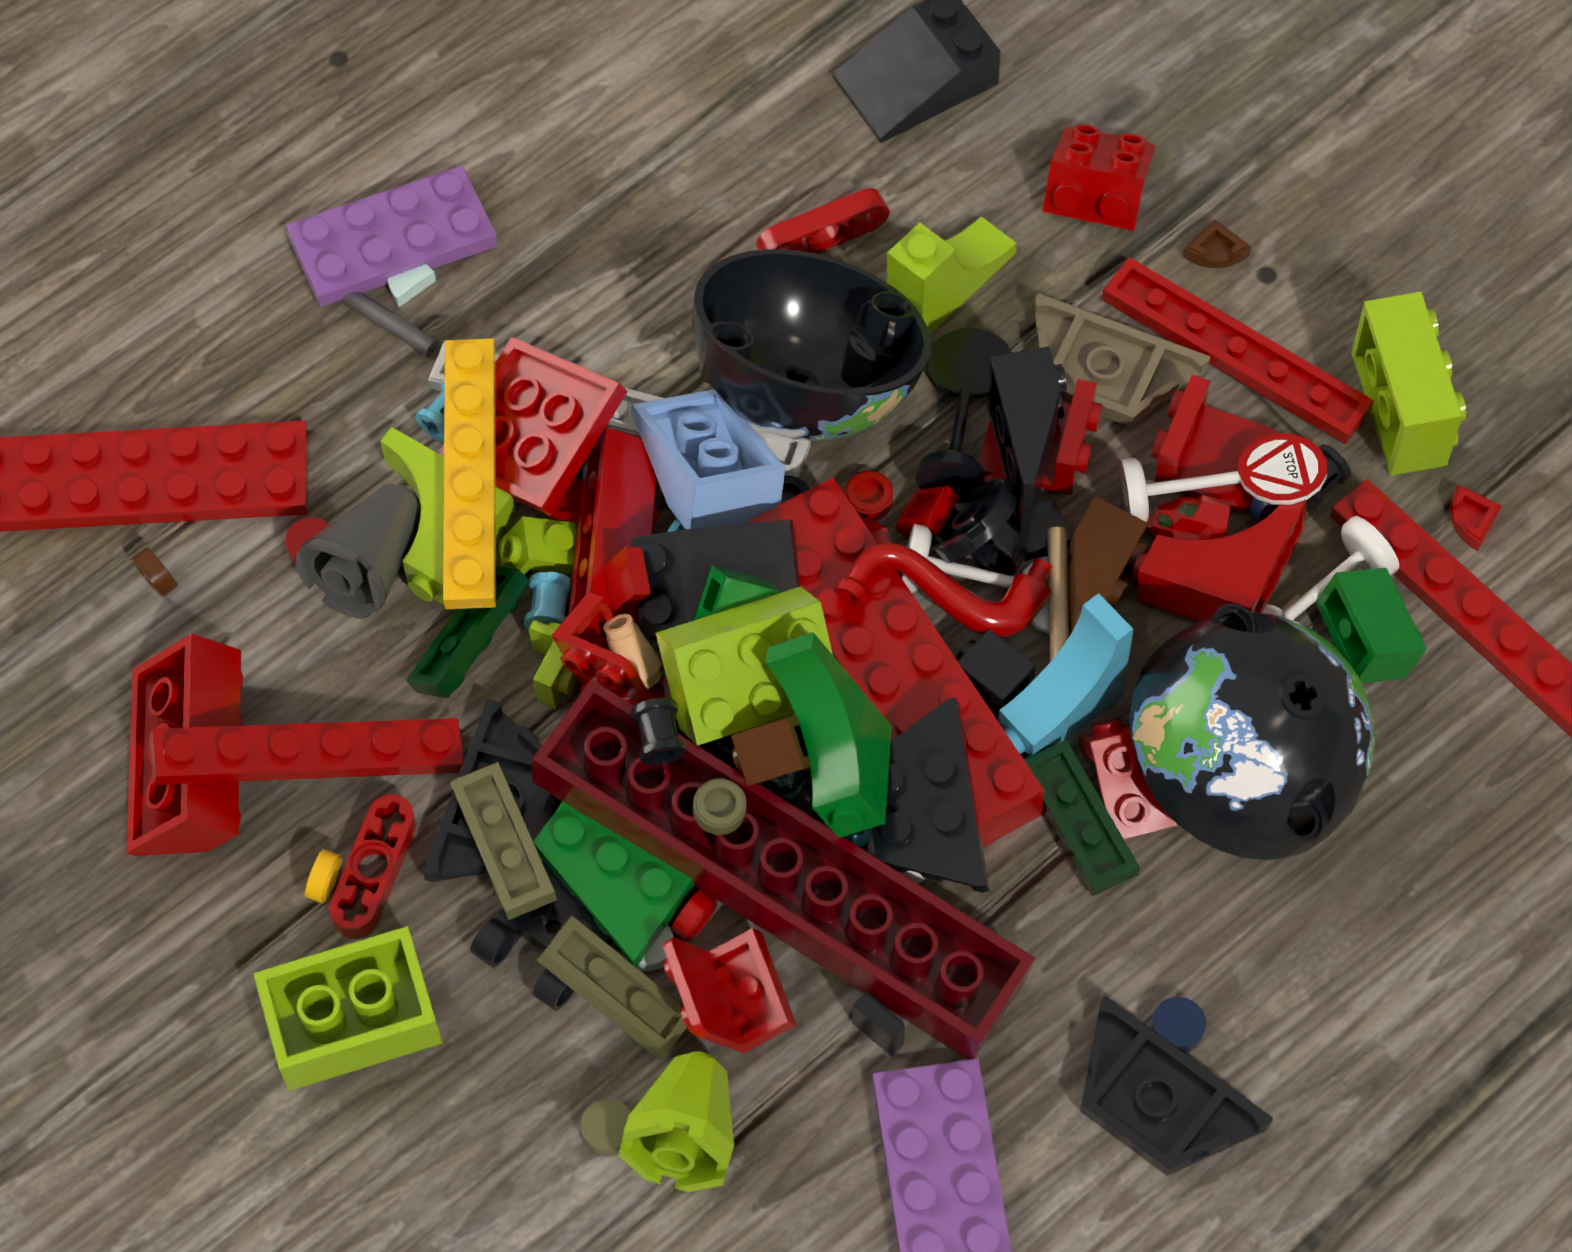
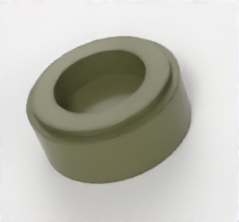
[693,779,746,835]
[580,1099,631,1156]

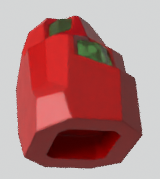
[1147,495,1231,540]

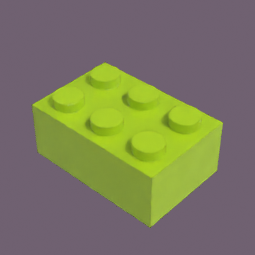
[1352,291,1466,476]
[656,586,833,746]
[253,926,443,1091]

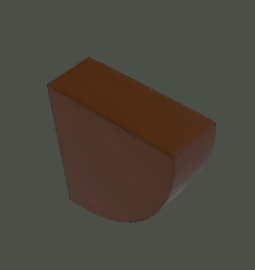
[1183,219,1251,268]

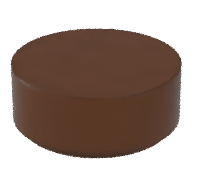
[133,548,178,597]

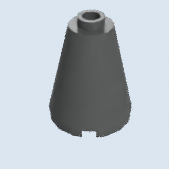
[296,484,421,619]

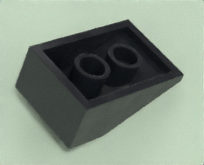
[833,0,1001,143]
[987,346,1067,533]
[630,520,800,641]

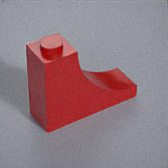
[1132,500,1307,621]

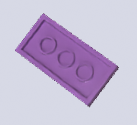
[286,165,498,307]
[873,1059,1012,1252]

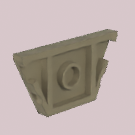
[1034,293,1210,427]

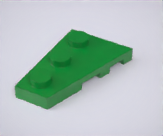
[533,802,693,968]

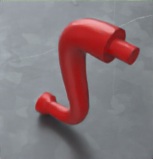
[834,543,1053,637]

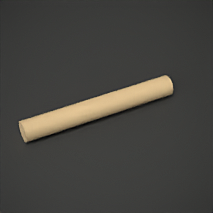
[1047,527,1070,662]

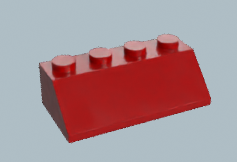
[126,633,243,856]

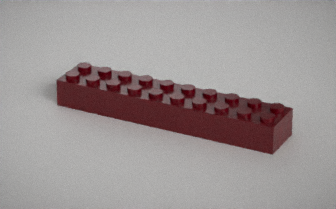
[532,679,1035,1060]

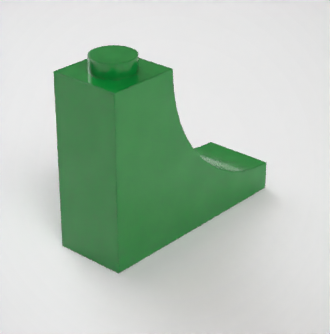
[766,632,892,838]

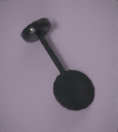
[915,328,1012,503]

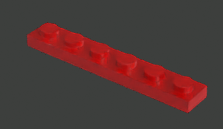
[1102,257,1374,445]
[149,718,464,785]

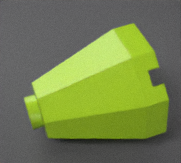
[618,1051,734,1192]

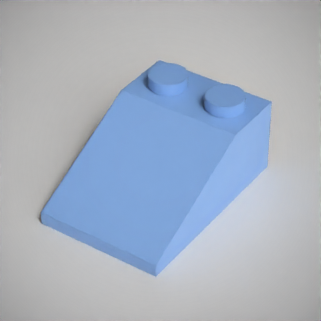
[631,389,785,530]

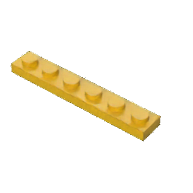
[443,338,496,609]

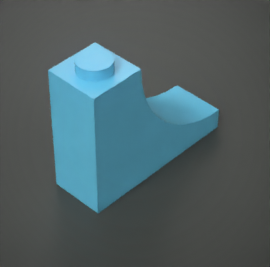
[998,593,1133,759]

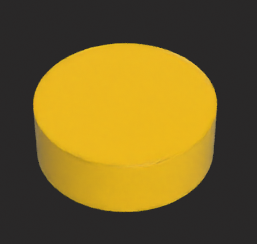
[304,849,343,904]

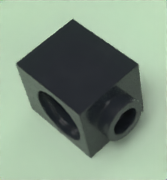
[955,629,1036,720]

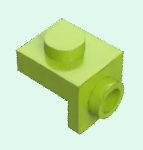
[499,516,577,575]
[528,620,578,709]

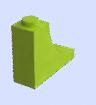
[887,216,1017,334]
[380,427,517,605]

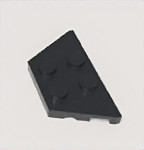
[871,697,990,893]
[423,699,561,882]
[1080,996,1273,1176]

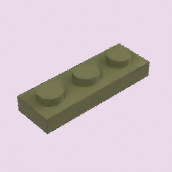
[450,762,557,920]
[537,916,687,1060]

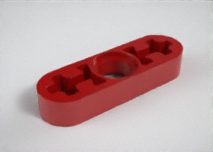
[756,188,890,254]
[329,794,416,939]

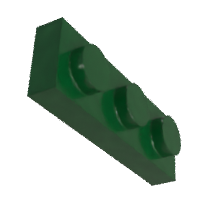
[406,566,530,698]
[1024,740,1140,896]

